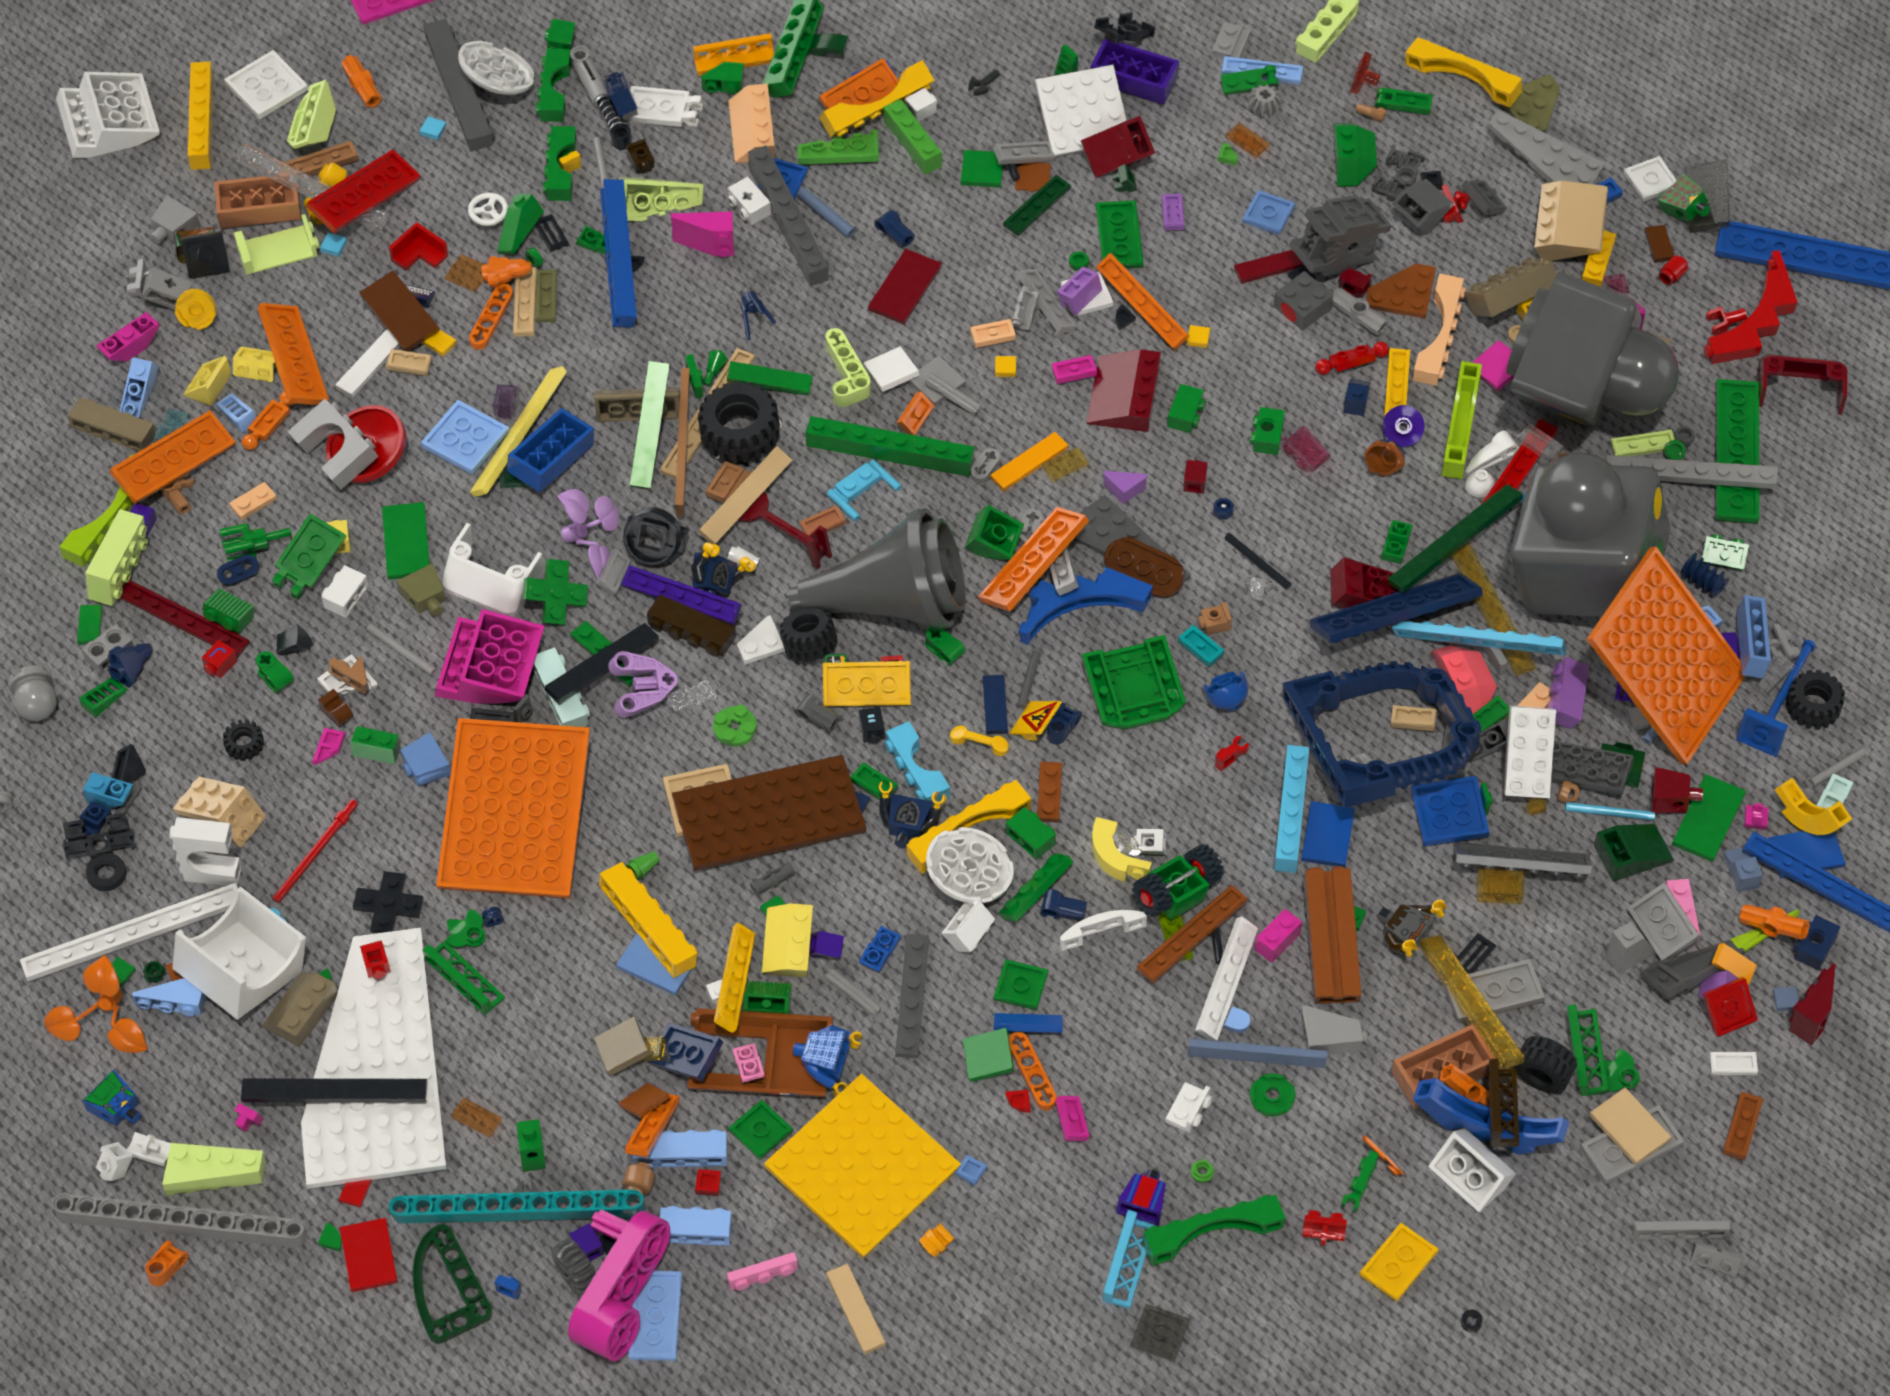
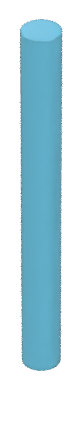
[1565,802,1655,821]

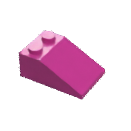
[671,211,734,257]

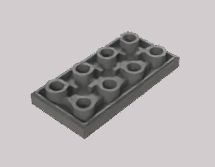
[1551,741,1634,795]

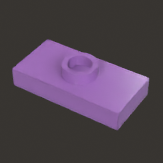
[1161,194,1185,231]

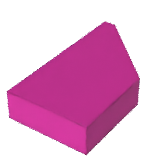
[312,728,346,765]

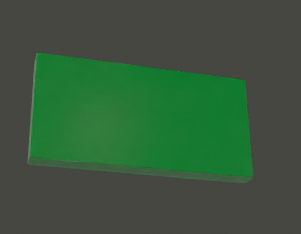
[1095,200,1144,269]
[382,502,430,580]
[1672,774,1746,862]

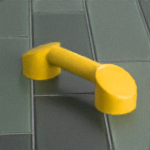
[950,725,1009,756]

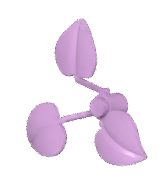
[557,489,619,580]

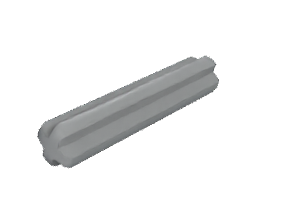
[925,373,981,415]
[826,969,881,1017]

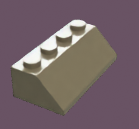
[594,387,680,422]

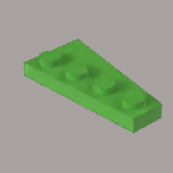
[798,129,879,164]

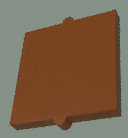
[1015,162,1051,193]
[618,1083,670,1118]

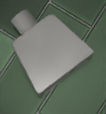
[150,196,200,244]

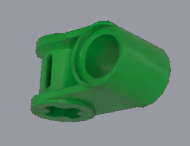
[925,626,966,666]
[256,651,294,693]

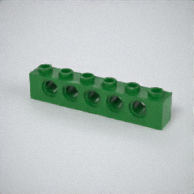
[763,0,824,98]

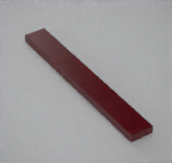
[119,580,250,658]

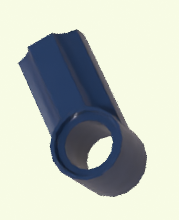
[874,210,915,247]
[1040,890,1087,921]

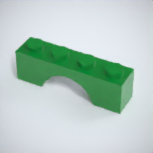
[536,48,571,122]
[543,126,577,201]

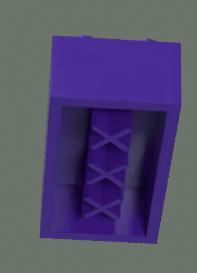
[1090,38,1179,105]

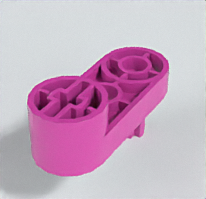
[568,1210,670,1361]

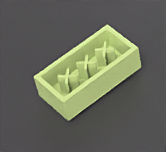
[85,509,148,606]

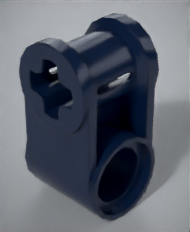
[1047,702,1082,745]

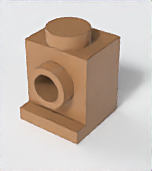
[1197,602,1232,635]

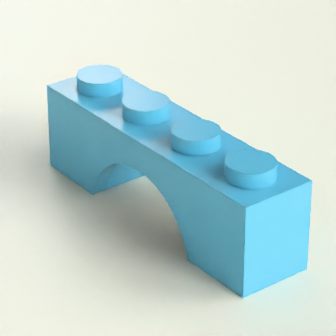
[884,721,950,805]

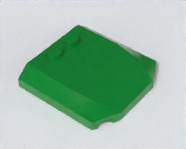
[1081,635,1186,730]

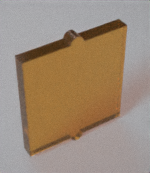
[444,254,485,292]

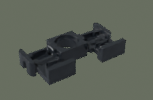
[1094,12,1156,44]
[63,813,135,861]

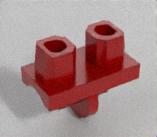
[1441,184,1470,223]
[1302,1210,1347,1246]

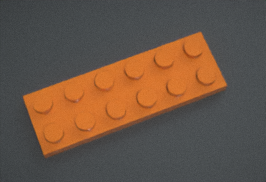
[257,303,329,405]
[109,410,236,504]
[978,507,1089,612]

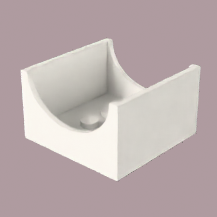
[172,887,306,1020]

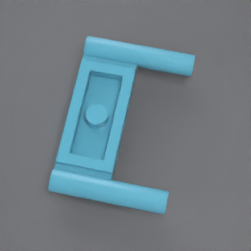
[827,459,902,522]

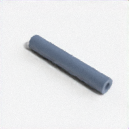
[797,187,856,238]

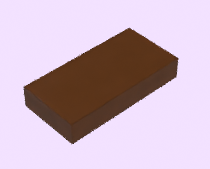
[1644,225,1674,263]

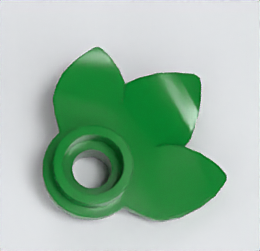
[445,909,486,948]
[1597,1049,1640,1092]

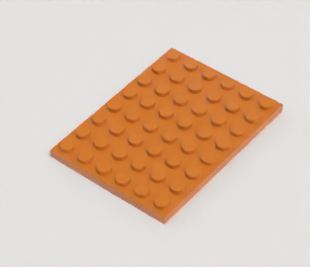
[1586,547,1746,765]
[436,718,590,898]

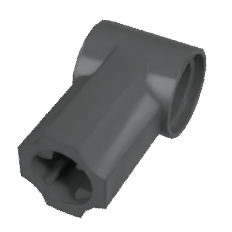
[794,694,840,732]

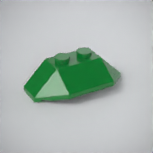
[1333,123,1377,187]

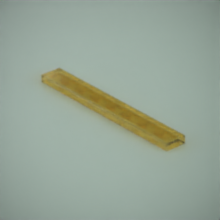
[1451,542,1536,677]
[1420,935,1525,1069]

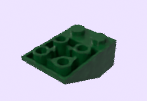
[1594,824,1674,882]

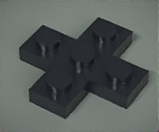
[353,871,424,933]

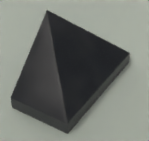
[112,744,146,783]

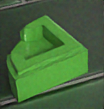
[1218,143,1238,166]

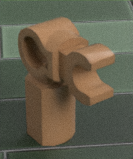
[161,473,195,515]

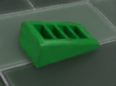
[1054,44,1078,76]
[79,677,128,718]

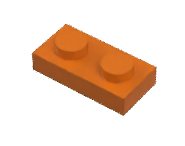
[896,391,934,435]

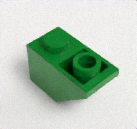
[701,62,744,94]

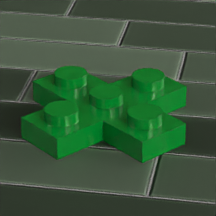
[523,559,588,626]

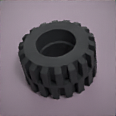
[780,607,838,662]
[1786,670,1845,730]
[1513,1036,1578,1093]

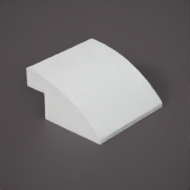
[56,72,160,158]

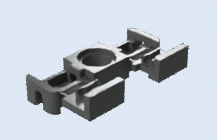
[1372,144,1425,201]

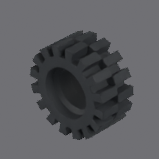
[223,719,264,761]

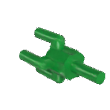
[219,523,292,562]

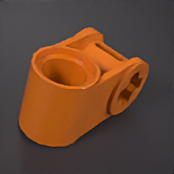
[145,1240,189,1286]

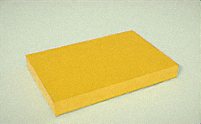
[1359,1223,1439,1302]

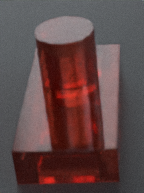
[1349,52,1381,94]

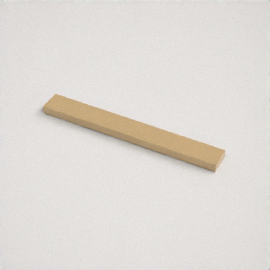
[660,348,755,479]

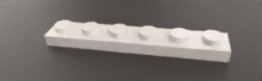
[1195,916,1258,1041]

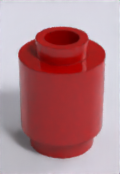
[1659,255,1688,285]

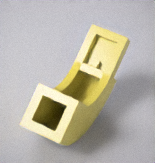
[1092,817,1152,882]

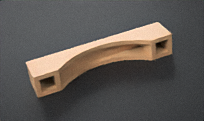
[1413,274,1466,386]

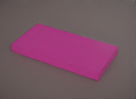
[350,0,435,25]

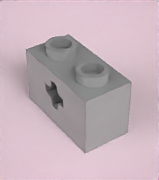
[141,268,191,310]

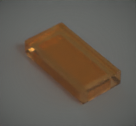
[1226,123,1270,159]
[451,1098,502,1138]

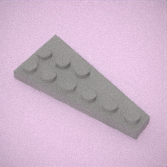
[1488,110,1605,184]

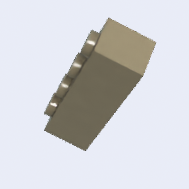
[67,397,156,452]

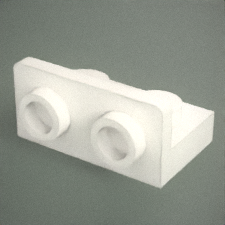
[1165,1082,1212,1133]

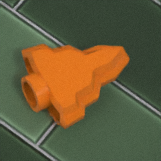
[481,256,532,288]

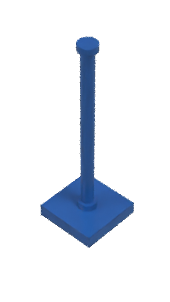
[1736,640,1816,758]

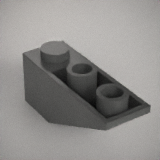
[1469,717,1509,763]

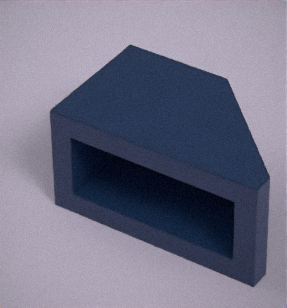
[1344,379,1371,416]

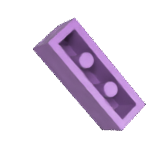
[1547,657,1589,729]

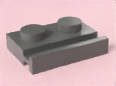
[1461,180,1507,214]

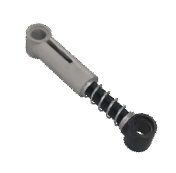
[570,46,632,150]

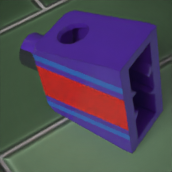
[1116,1169,1166,1226]

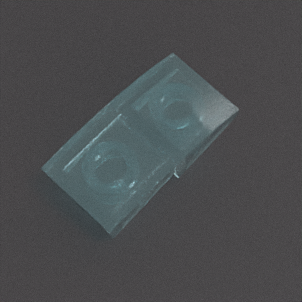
[152,408,190,443]

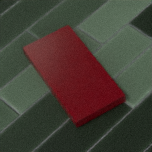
[868,248,942,325]

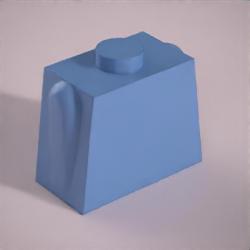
[400,732,451,786]

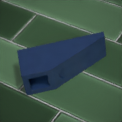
[605,72,638,117]

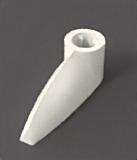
[1465,431,1519,476]

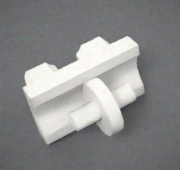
[127,1132,171,1167]

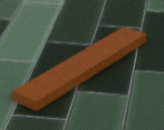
[1137,884,1248,984]

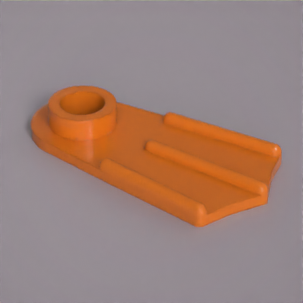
[1362,1135,1404,1176]

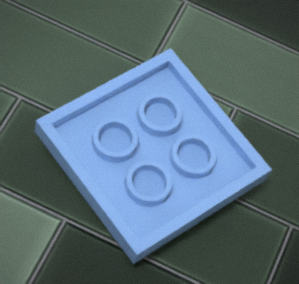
[421,400,509,475]

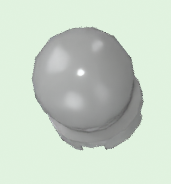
[8,665,57,721]

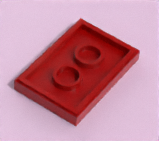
[340,1217,398,1293]

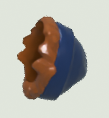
[1364,439,1405,477]

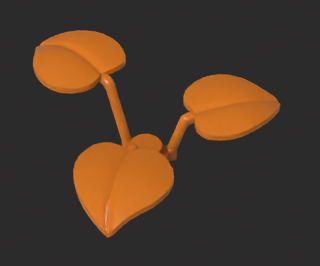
[44,955,148,1053]

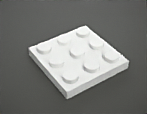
[224,50,308,120]

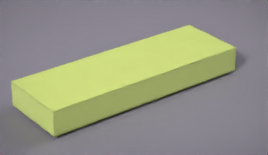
[1610,430,1675,457]

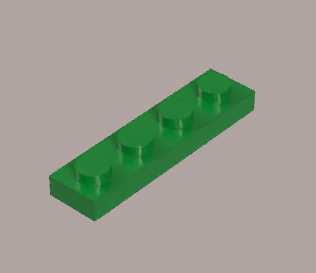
[570,621,645,688]
[999,853,1073,922]

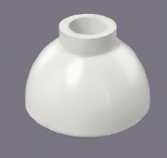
[1465,469,1495,498]

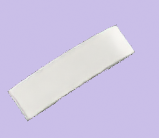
[1060,910,1147,951]

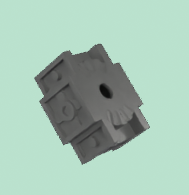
[1289,195,1392,276]

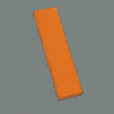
[625,1094,680,1157]

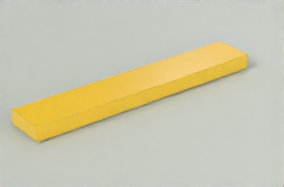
[714,922,756,1033]

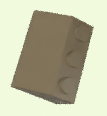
[262,973,338,1047]

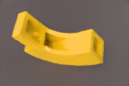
[1774,777,1852,835]

